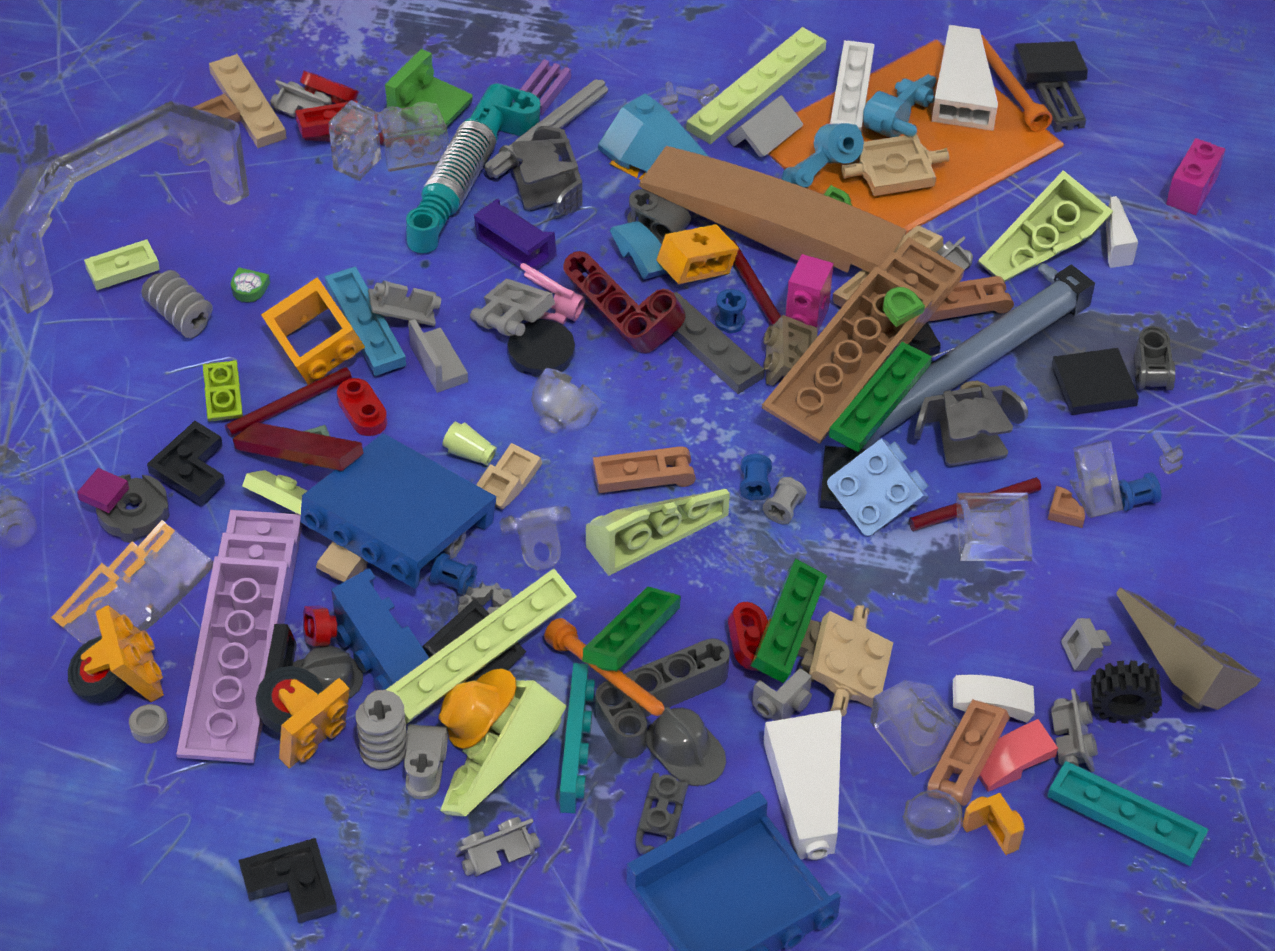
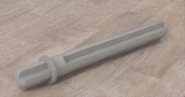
[484,79,608,178]

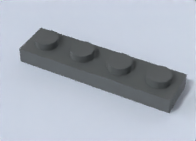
[663,292,764,394]

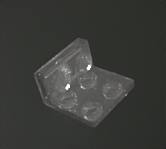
[375,102,449,172]

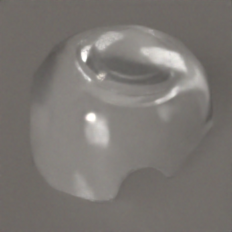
[902,789,963,846]

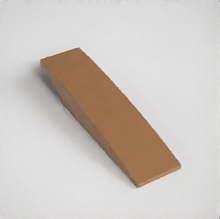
[639,146,907,273]
[762,237,965,444]

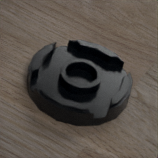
[507,319,575,378]

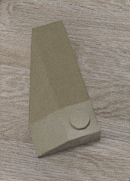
[1116,587,1261,710]

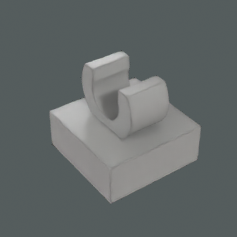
[1061,618,1112,671]

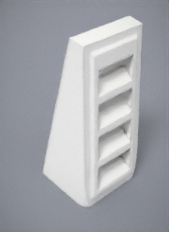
[1106,196,1138,268]

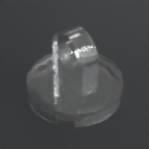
[499,506,572,570]

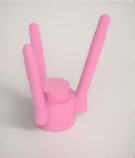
[520,263,585,325]

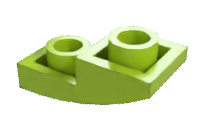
[202,360,243,422]

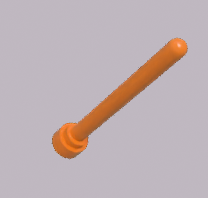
[981,35,1053,132]
[544,618,664,716]

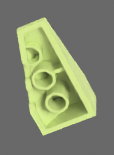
[977,170,1113,282]
[586,489,730,576]

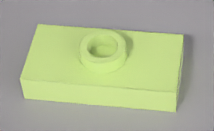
[84,239,160,290]
[242,470,307,515]

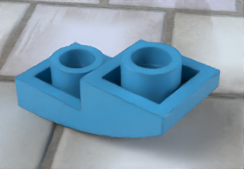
[610,221,668,280]

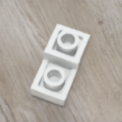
[953,675,1035,723]

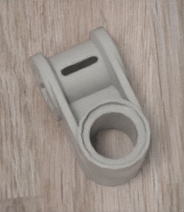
[404,724,448,800]

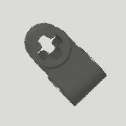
[627,189,691,244]
[1134,326,1175,390]

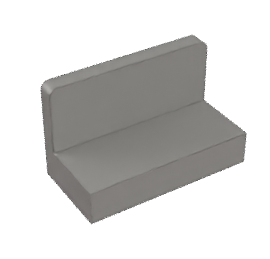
[727,95,803,158]
[408,319,468,393]

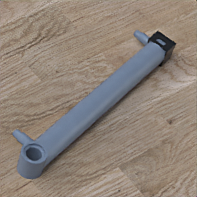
[862,263,1095,449]

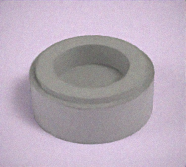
[129,704,169,744]

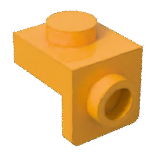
[962,793,1025,855]

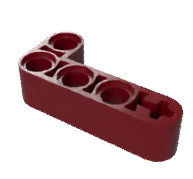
[563,251,686,353]

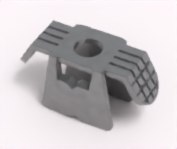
[512,126,582,215]
[914,385,1028,466]

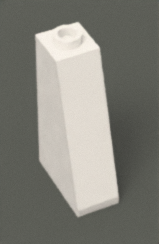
[932,25,998,131]
[763,710,842,860]

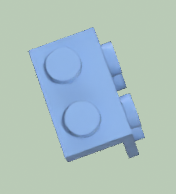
[827,439,929,536]

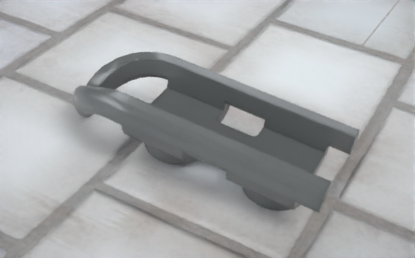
[636,773,689,855]

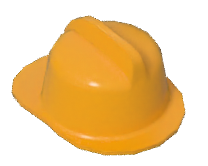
[439,669,517,749]

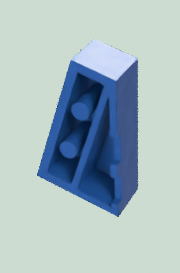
[331,568,429,690]

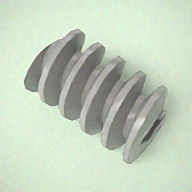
[141,270,213,339]
[356,690,407,769]

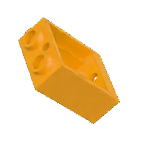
[261,277,365,385]

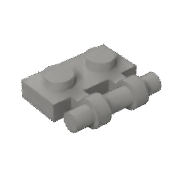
[470,278,555,336]

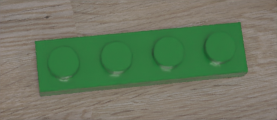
[829,342,932,452]
[751,558,827,683]
[582,586,681,671]

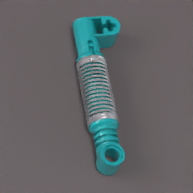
[406,83,541,253]

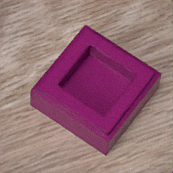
[77,468,129,513]

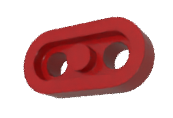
[300,70,359,104]
[337,378,387,436]
[728,602,768,671]
[303,605,337,647]

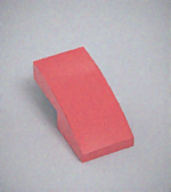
[978,719,1058,792]

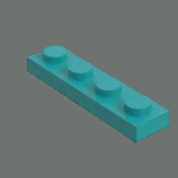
[560,663,595,814]
[1047,761,1209,866]

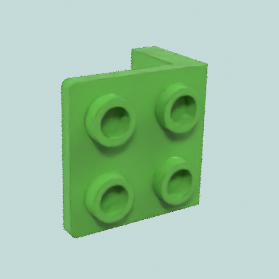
[385,49,473,135]

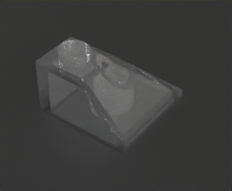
[956,493,1033,561]
[870,680,960,777]

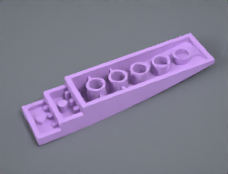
[176,510,303,763]

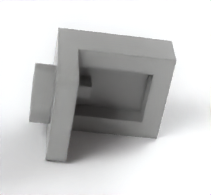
[752,668,812,721]

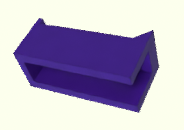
[474,198,557,270]

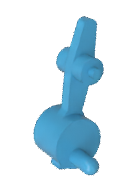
[863,74,936,138]
[782,123,864,187]

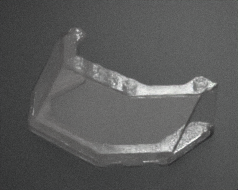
[0,101,249,314]

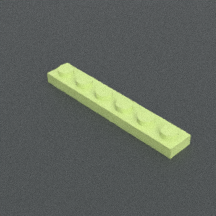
[686,27,826,144]
[386,568,577,724]

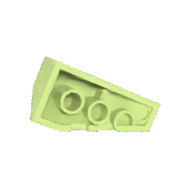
[440,680,567,817]

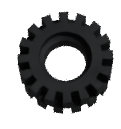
[1091,660,1162,724]

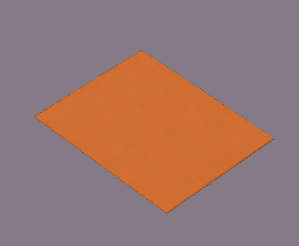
[768,39,1064,235]

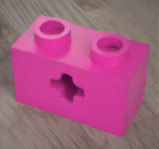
[1166,138,1225,215]
[785,254,834,332]

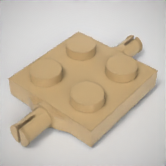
[842,133,949,196]
[809,605,893,716]

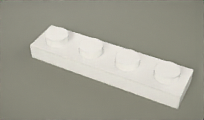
[830,40,875,131]

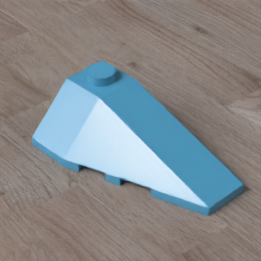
[598,93,709,173]

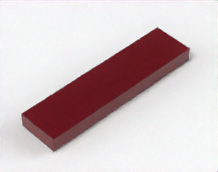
[233,422,364,471]

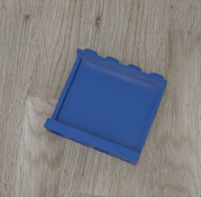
[300,433,497,589]
[626,791,841,951]

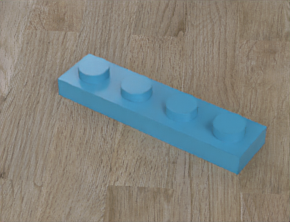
[325,266,406,376]

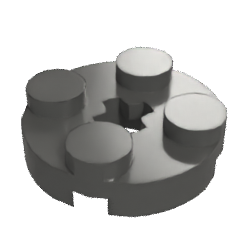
[96,474,170,543]

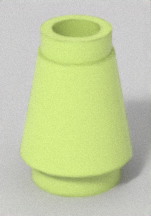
[442,421,497,466]

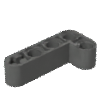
[595,638,730,758]

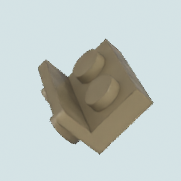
[763,315,818,386]

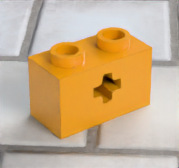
[656,224,739,284]

